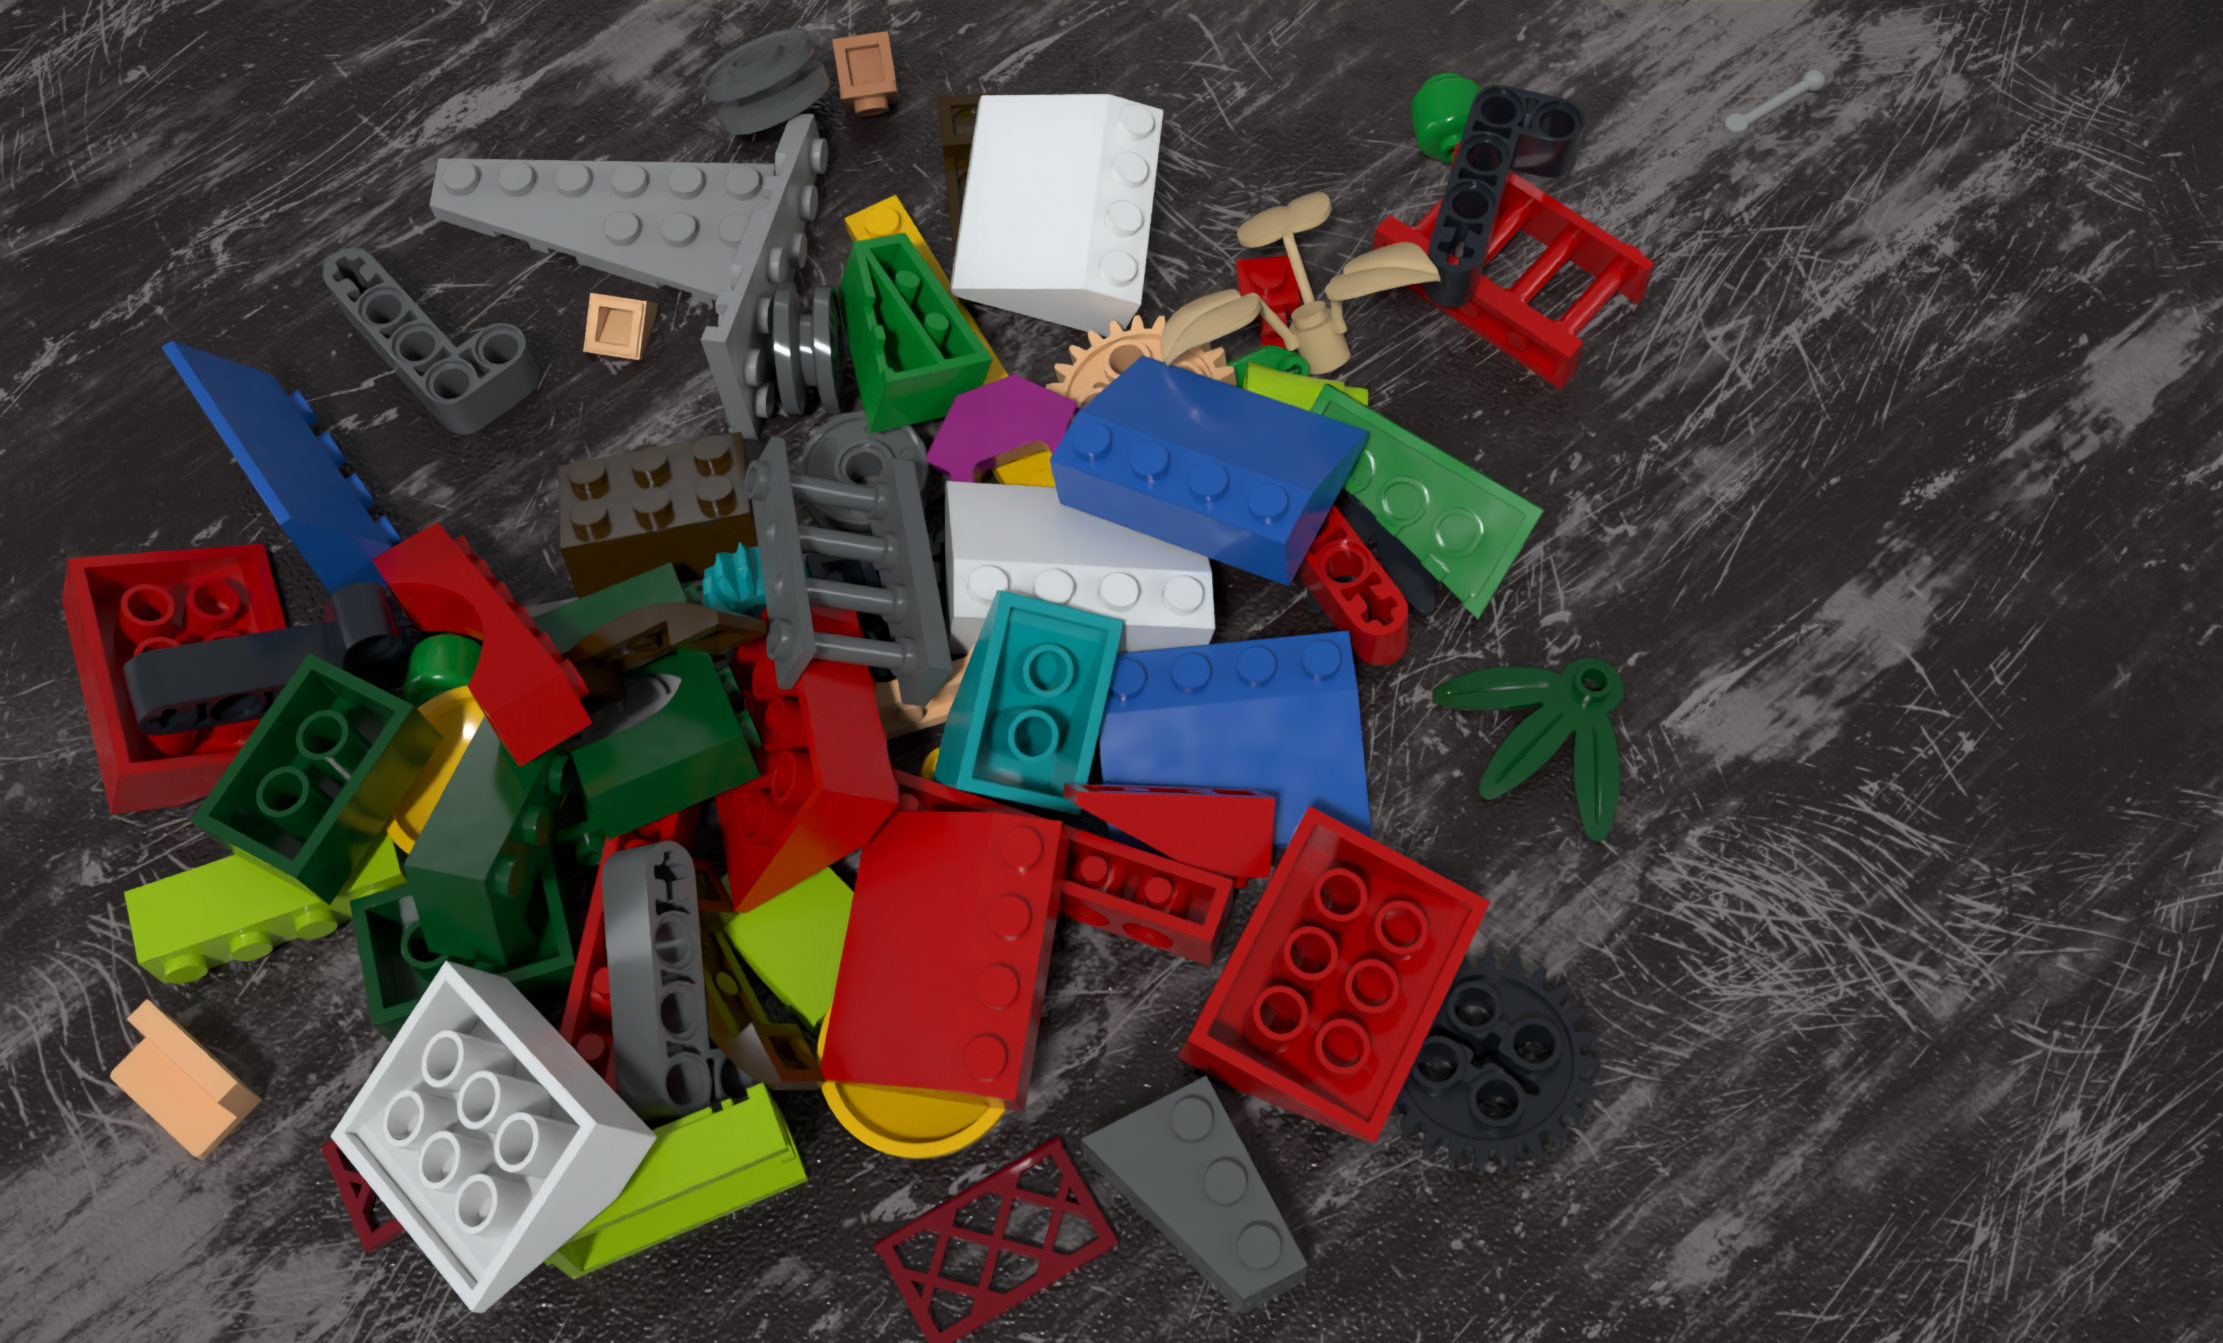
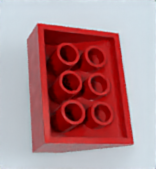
[62,544,287,815]
[715,605,899,913]
[1177,806,1490,1144]
[820,811,1070,1112]

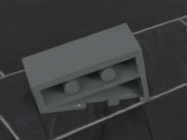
[1081,1076,1308,1315]

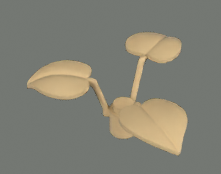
[1160,192,1441,375]

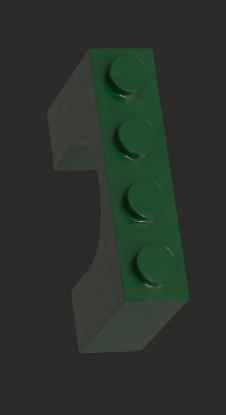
[532,562,763,840]

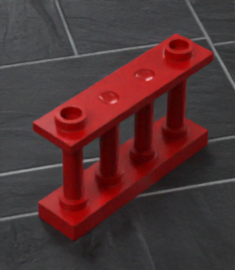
[1373,142,1654,390]

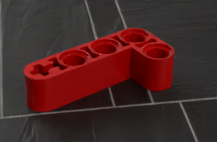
[1296,504,1409,665]

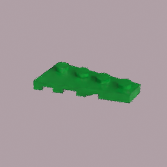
[1310,384,1546,619]

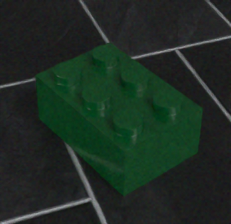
[190,653,444,905]
[349,843,582,1043]

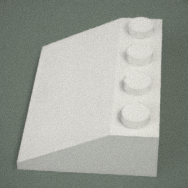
[949,94,1163,337]
[945,481,1215,655]
[330,961,657,1313]

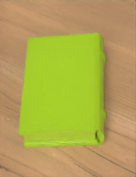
[720,866,854,1037]

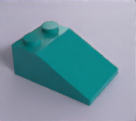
[932,590,1124,815]

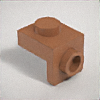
[832,31,900,117]

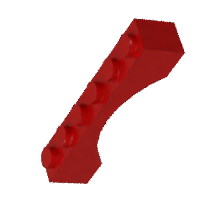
[371,522,592,767]

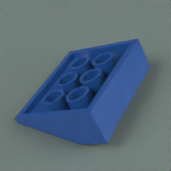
[162,341,402,595]
[1049,355,1368,586]
[1098,631,1371,860]

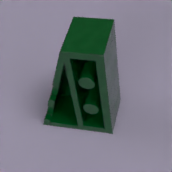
[403,716,576,967]

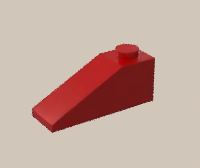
[1063,783,1275,888]

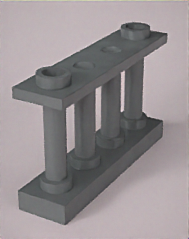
[744,436,953,707]

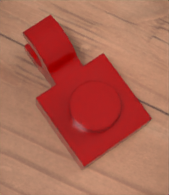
[1236,256,1301,349]

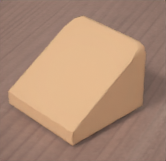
[583,293,658,360]

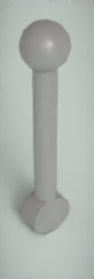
[1723,69,1825,139]

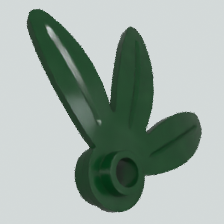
[1432,658,1624,842]

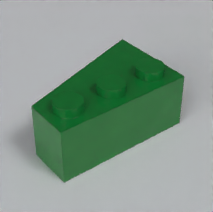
[837,233,993,434]

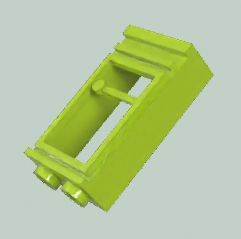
[544,1082,808,1279]

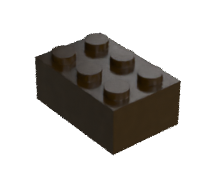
[558,432,758,599]

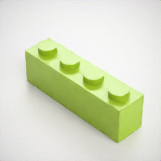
[124,826,408,984]

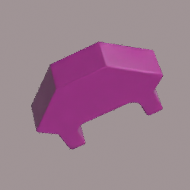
[926,374,1081,483]

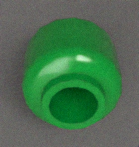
[1410,73,1481,164]
[404,633,482,709]

